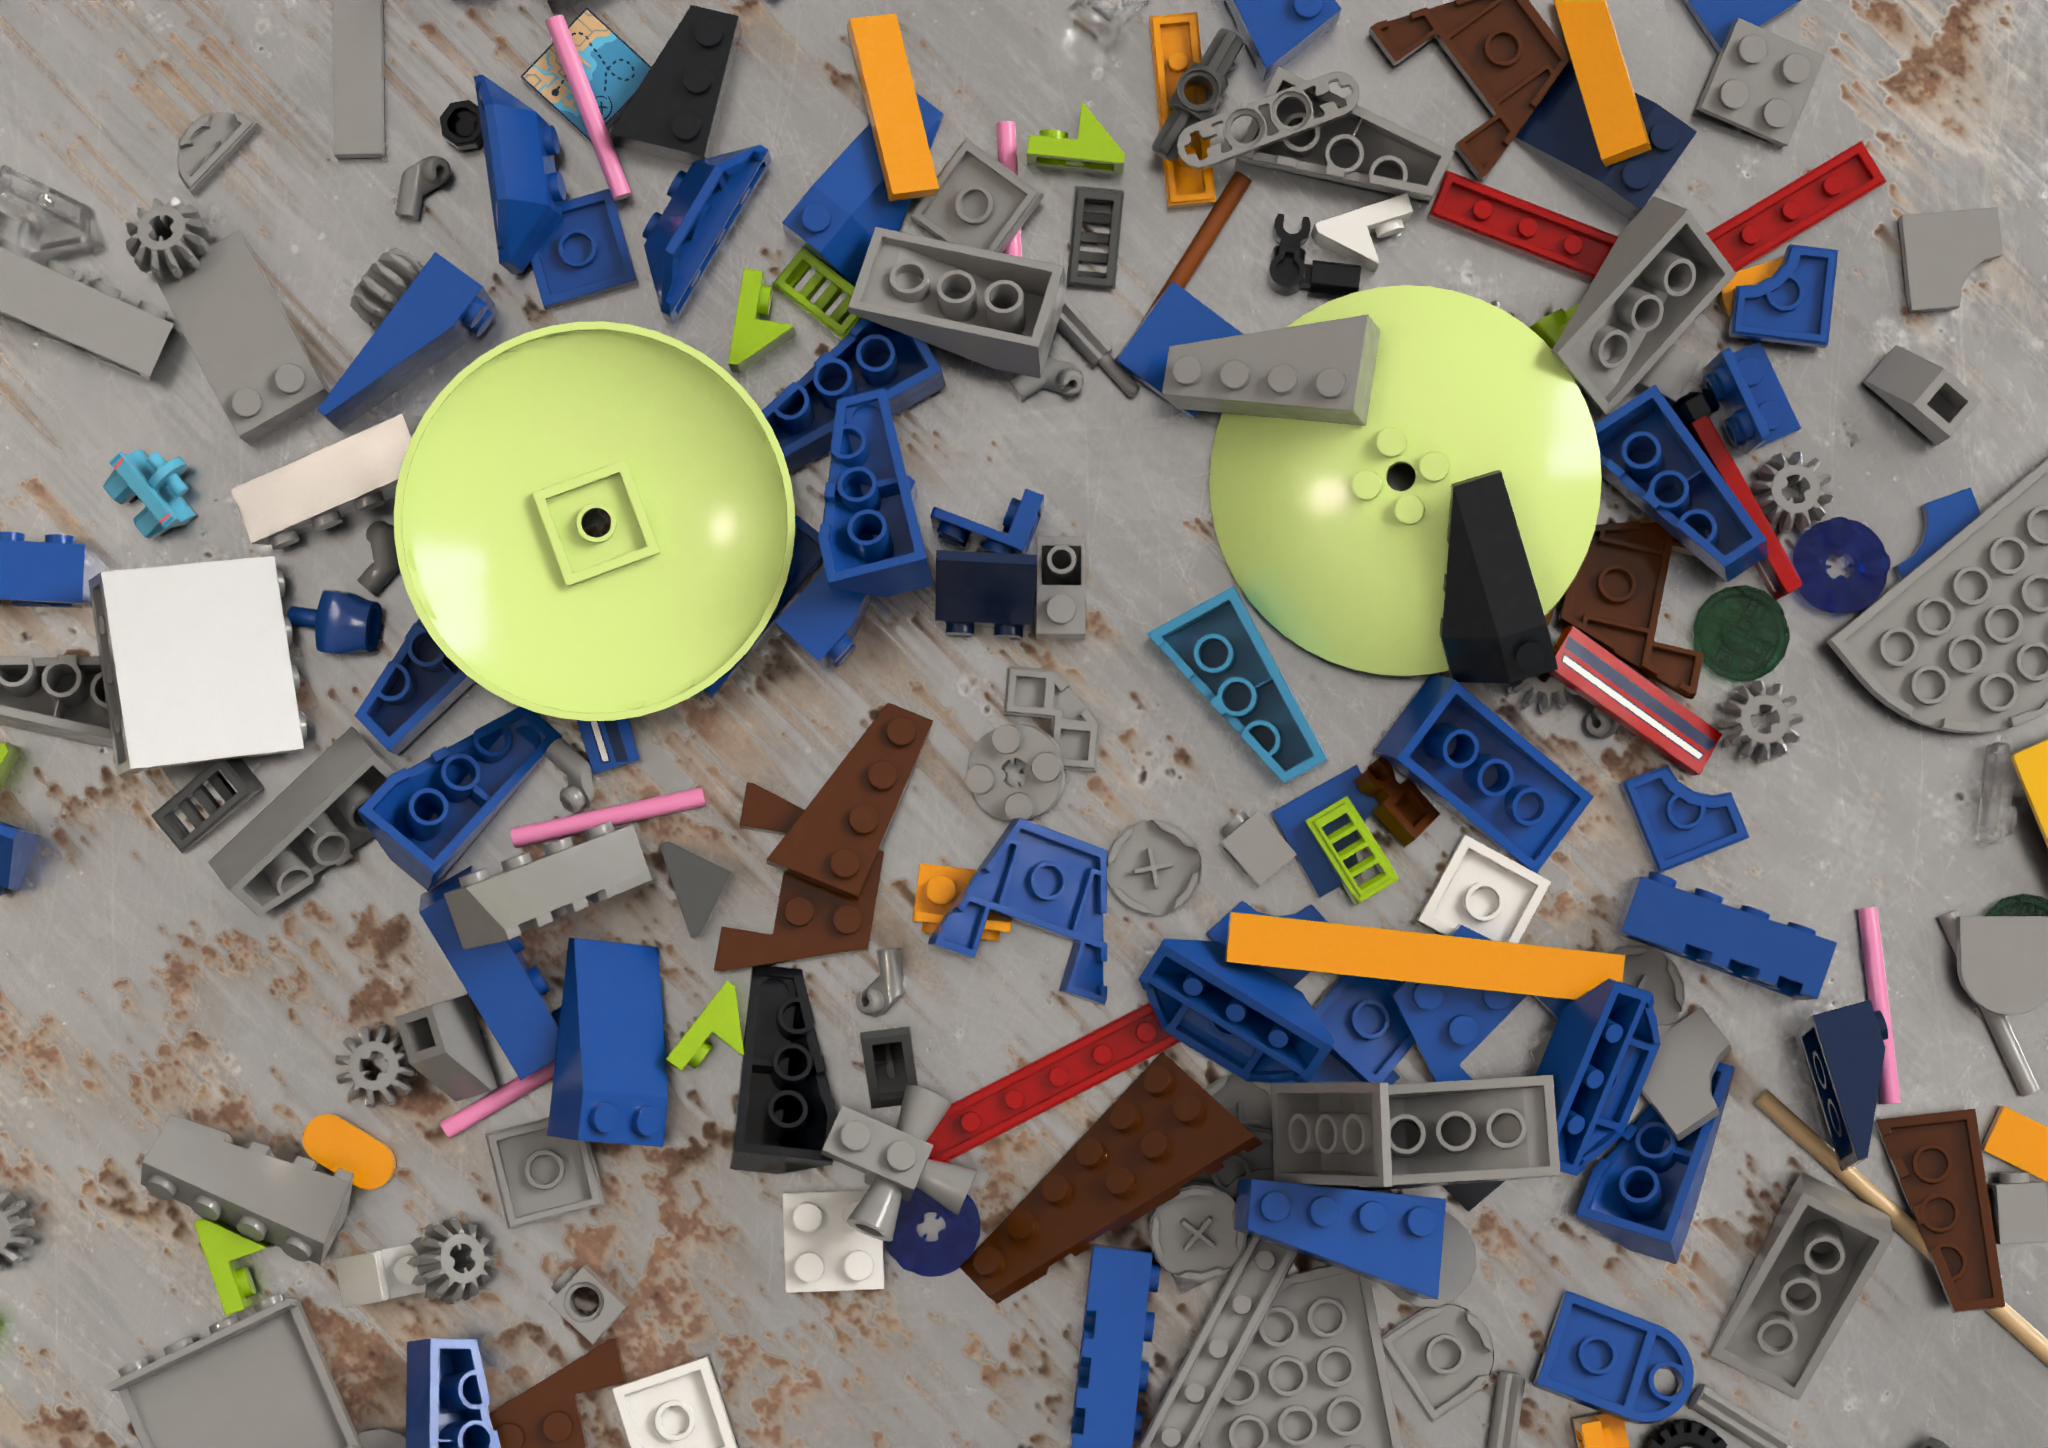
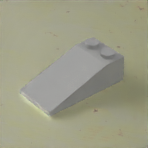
[1552,196,1736,416]
[848,227,1066,379]
[155,230,330,445]
[1359,1075,1561,1191]
[1271,1081,1392,1187]
[1710,1171,1893,1400]

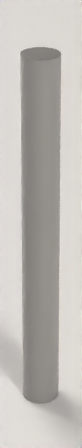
[1938,910,2039,1097]

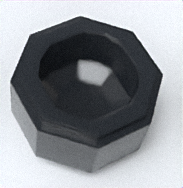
[440,100,483,151]
[1672,389,1720,428]

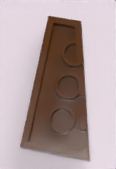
[767,703,933,901]
[1874,1109,2005,1313]

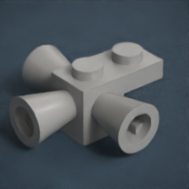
[821,1085,977,1242]

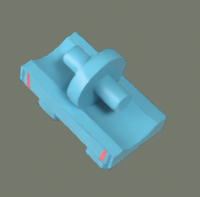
[103,449,196,539]

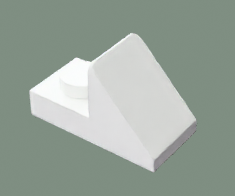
[1311,193,1413,272]
[334,1244,426,1308]

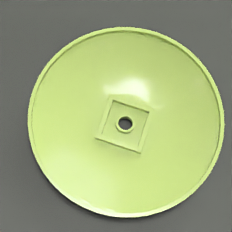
[1209,285,1602,677]
[394,321,795,721]

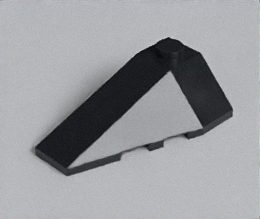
[1440,470,1558,684]
[730,966,837,1174]

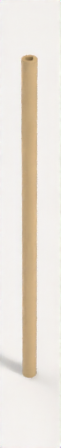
[1753,1089,2048,1366]

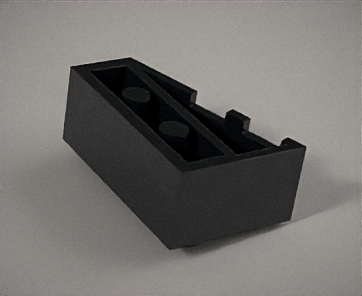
[609,5,742,165]

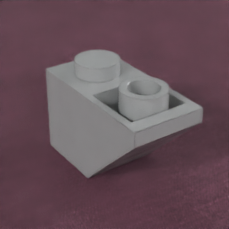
[1863,345,1982,446]
[1036,536,1086,640]
[395,994,498,1102]

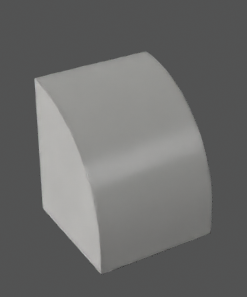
[1633,345,1701,407]

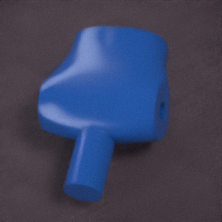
[287,590,382,654]

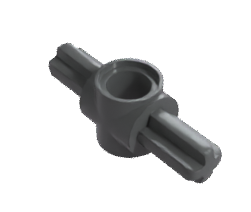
[1152,28,1243,161]

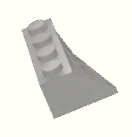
[208,726,398,917]
[444,821,652,950]
[140,1114,354,1265]

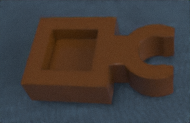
[1354,756,1440,848]

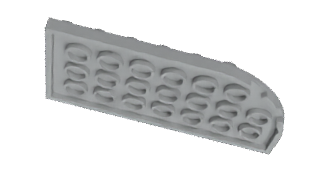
[1826,458,2048,733]
[1199,1265,1403,1448]

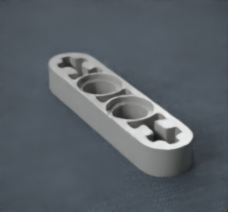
[1177,71,1360,170]

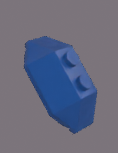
[473,75,566,275]
[642,145,771,324]
[1139,939,1335,1082]
[1535,978,1661,1176]

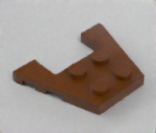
[1369,0,1571,182]
[1558,521,1704,699]
[714,782,884,973]
[489,1337,627,1448]

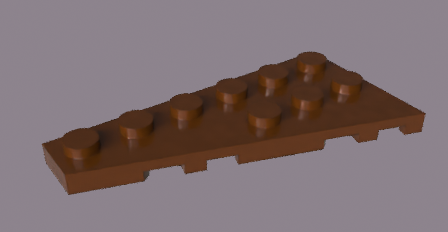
[960,1051,1263,1304]

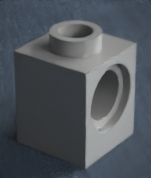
[1219,810,1297,888]
[1987,1172,2048,1245]
[549,1264,630,1344]

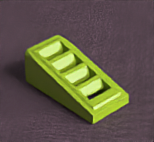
[772,247,862,341]
[1305,796,1400,905]

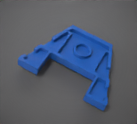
[928,818,1107,1005]
[1390,924,1575,1082]

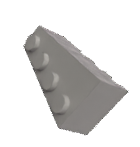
[1162,314,1380,426]

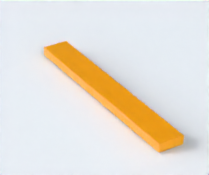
[1224,912,1625,1000]

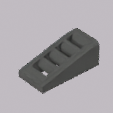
[1066,186,1124,289]
[151,758,263,853]

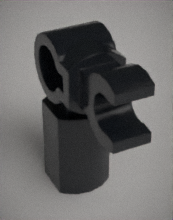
[1268,214,1361,297]

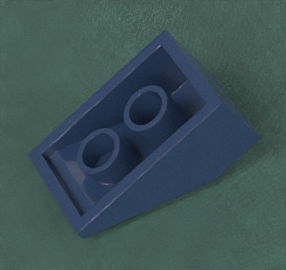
[1515,60,1697,221]
[935,550,1037,638]
[1797,1000,1888,1171]

